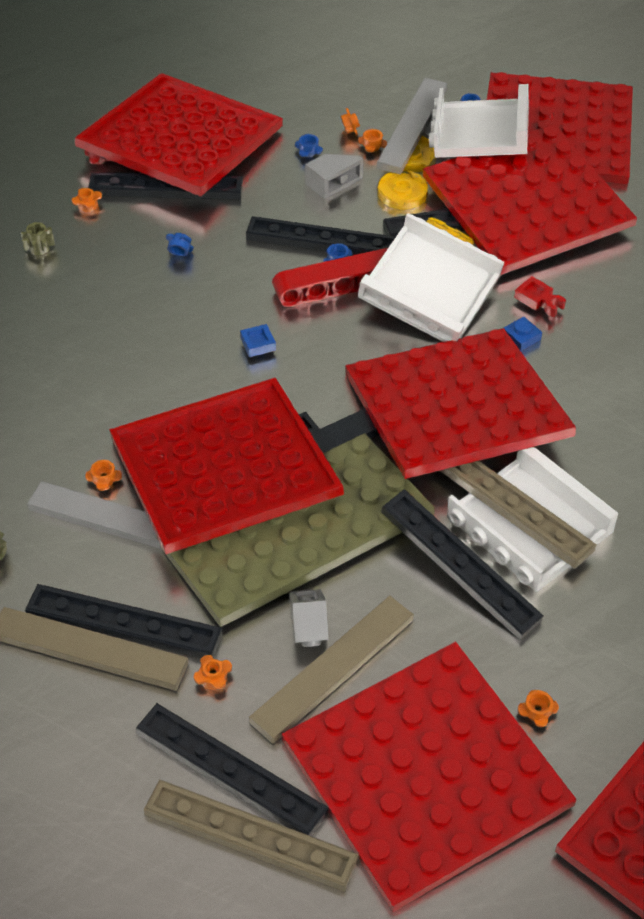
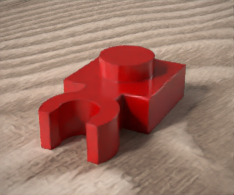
[514,276,566,317]

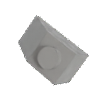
[305,154,364,199]
[289,589,329,647]

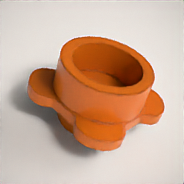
[340,108,360,136]
[358,129,387,152]
[72,188,102,212]
[85,460,122,491]
[194,655,232,690]
[518,690,559,727]

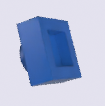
[503,316,542,351]
[240,324,276,357]

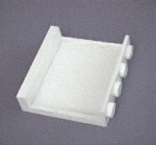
[429,84,529,158]
[358,213,504,342]
[447,447,618,592]

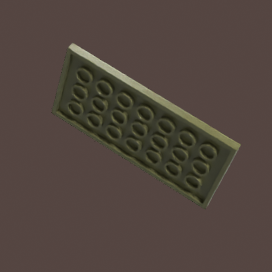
[156,433,435,627]

